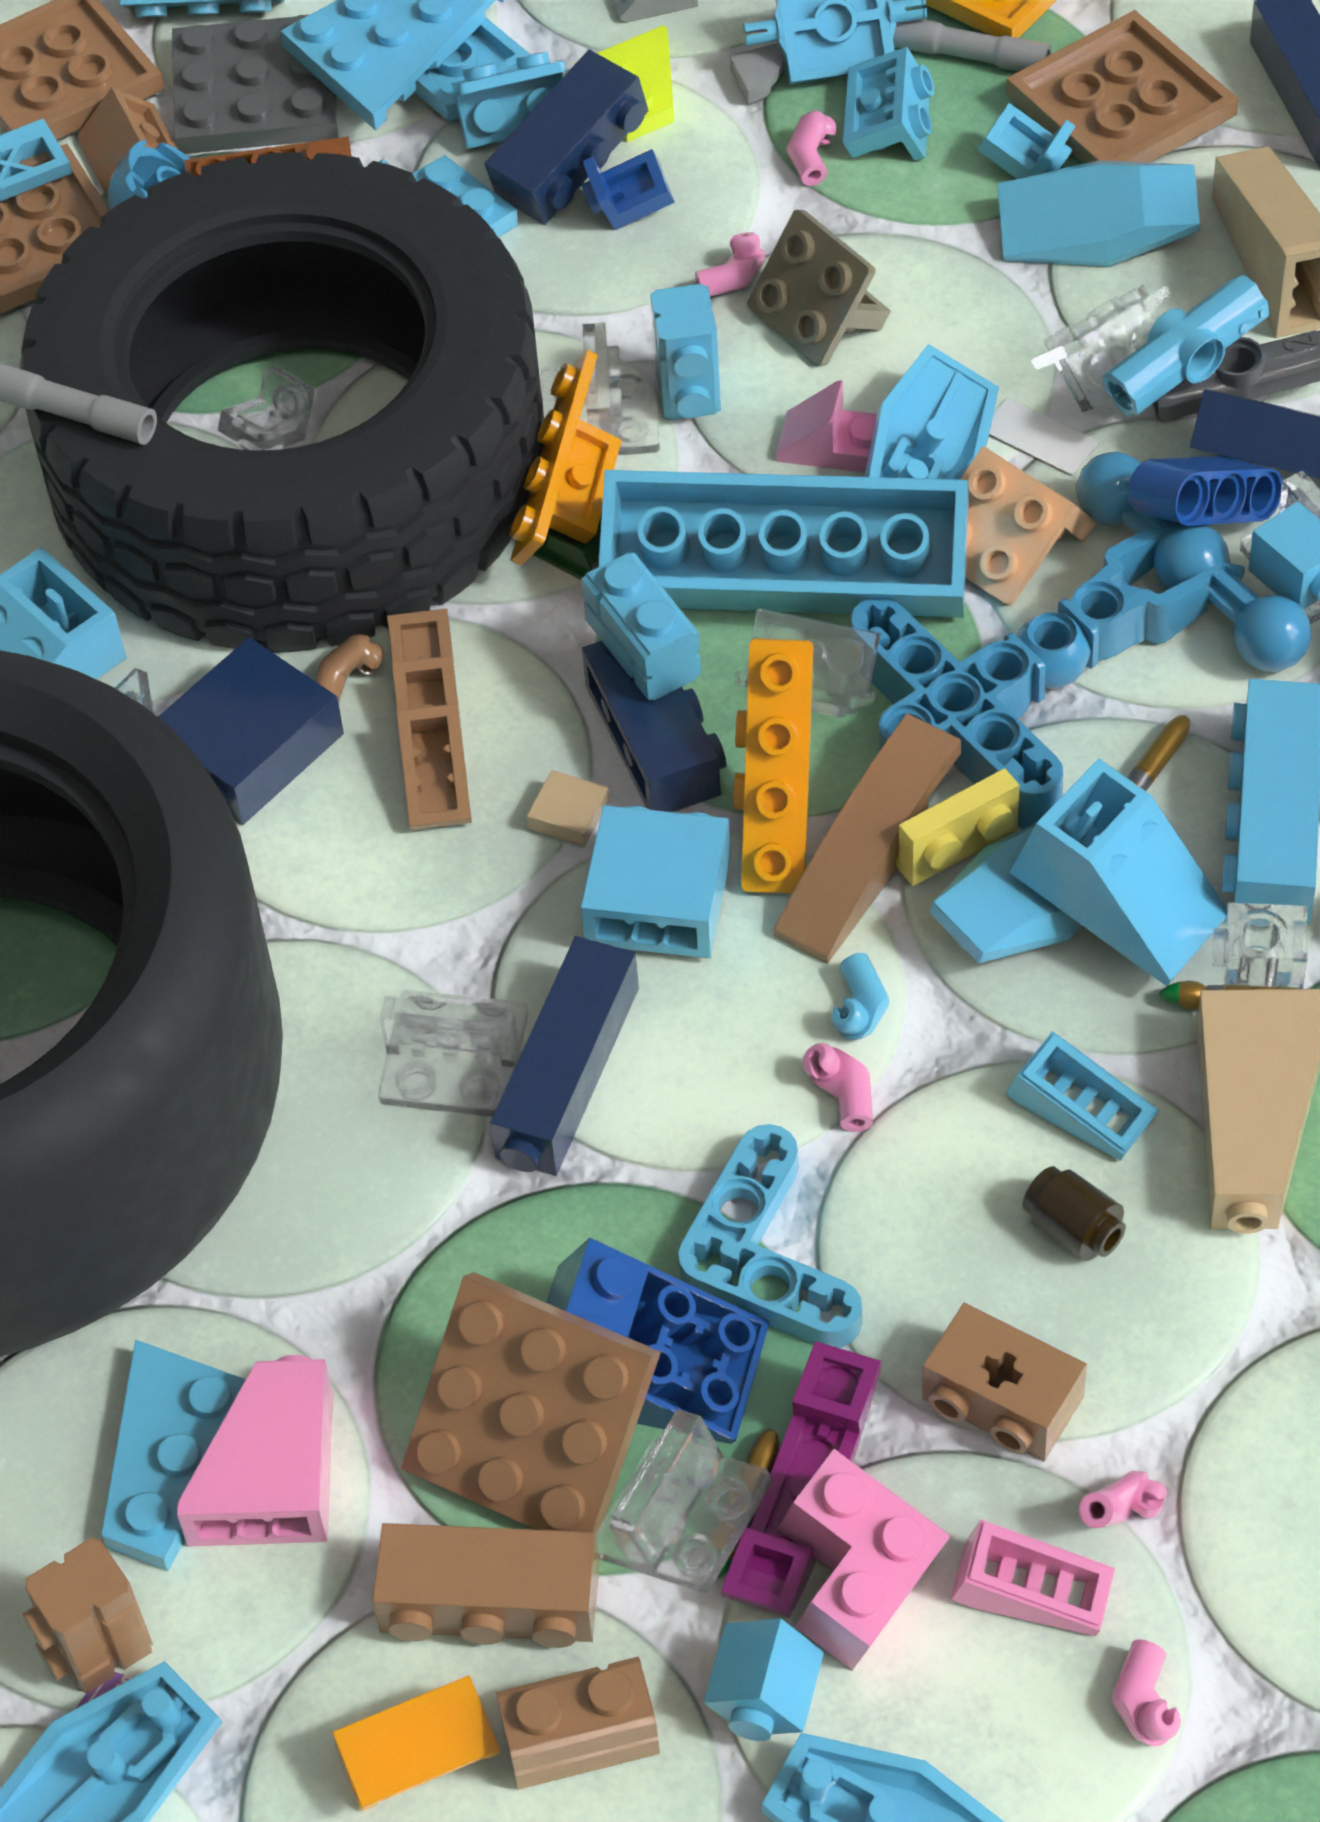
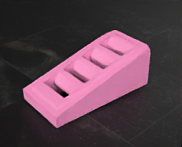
[951,1519,1115,1636]

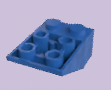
[546,1237,770,1444]

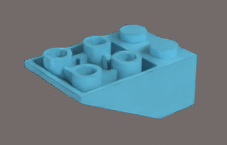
[0,547,126,679]
[1009,758,1230,986]

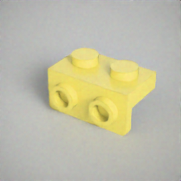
[895,768,1020,887]

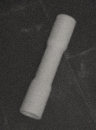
[893,19,1052,72]
[0,363,157,445]

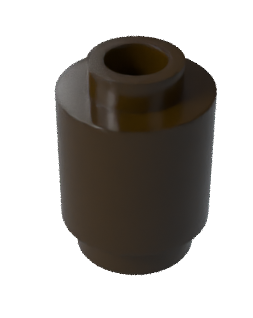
[1022,1166,1126,1261]

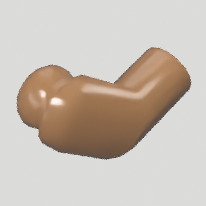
[314,634,384,703]

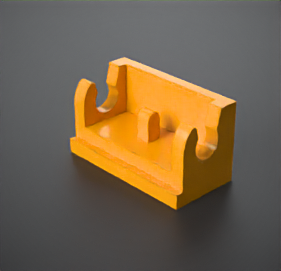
[332,1675,500,1811]

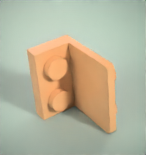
[961,446,1097,606]

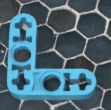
[678,1124,862,1348]

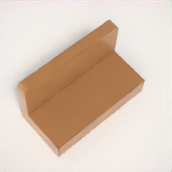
[78,87,178,196]

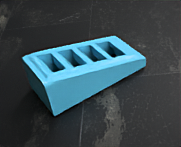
[1006,1031,1159,1161]

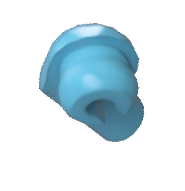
[831,953,889,1040]

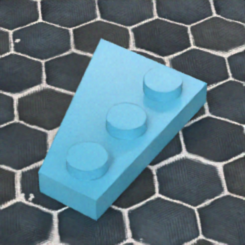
[101,1339,246,1571]

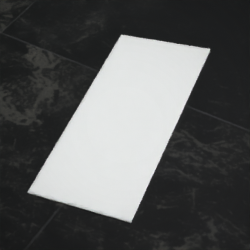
[989,397,1101,475]

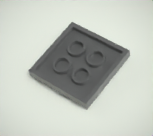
[172,15,339,154]

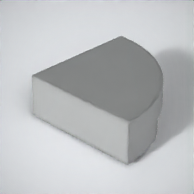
[730,43,784,105]

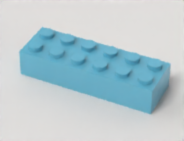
[599,470,969,618]

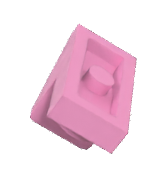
[776,380,877,472]

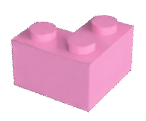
[778,1449,950,1671]

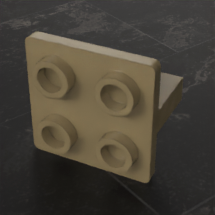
[747,210,891,365]

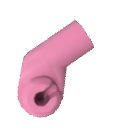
[786,111,836,186]
[695,232,765,297]
[802,1043,873,1132]
[1079,1471,1167,1528]
[1112,1639,1181,1746]

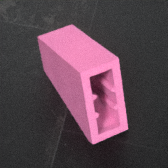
[177,1355,333,1547]

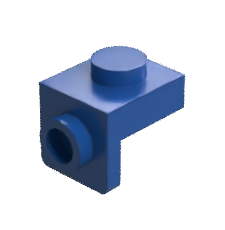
[581,149,675,230]

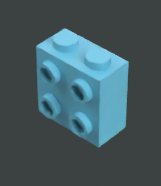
[581,805,731,958]

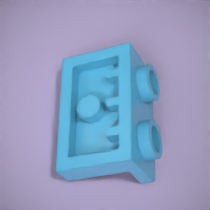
[843,47,934,161]
[451,51,566,149]

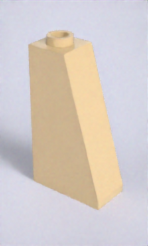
[1212,146,1320,338]
[1196,989,1320,1234]

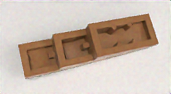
[387,608,472,831]
[773,713,961,964]

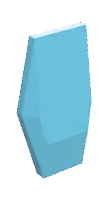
[997,160,1200,267]
[864,344,999,479]
[929,823,1083,963]
[0,1661,223,1822]
[760,1733,1004,1822]

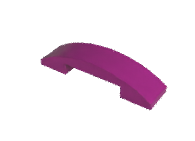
[721,1341,881,1618]

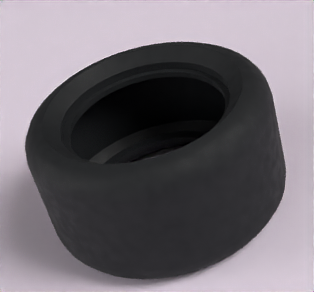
[0,650,283,1356]

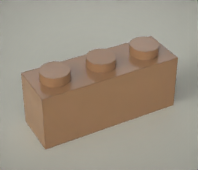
[372,1523,600,1648]

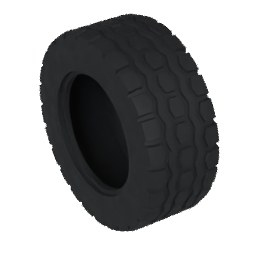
[20,152,544,651]

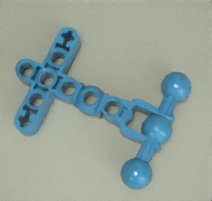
[851,451,1312,829]

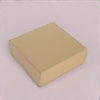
[526,770,610,847]

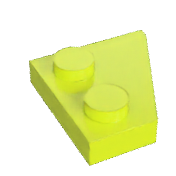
[574,25,674,142]

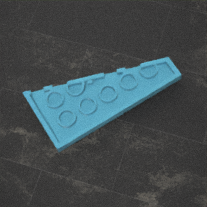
[280,0,505,131]

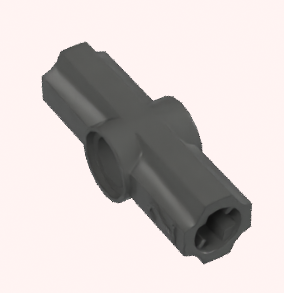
[1152,330,1320,422]

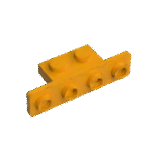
[509,349,622,566]
[733,638,814,894]

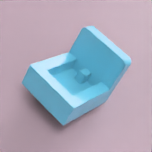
[977,103,1075,179]

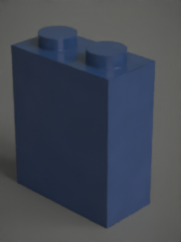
[158,637,344,825]

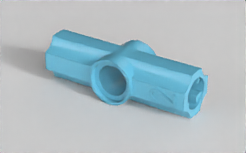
[1102,274,1269,417]

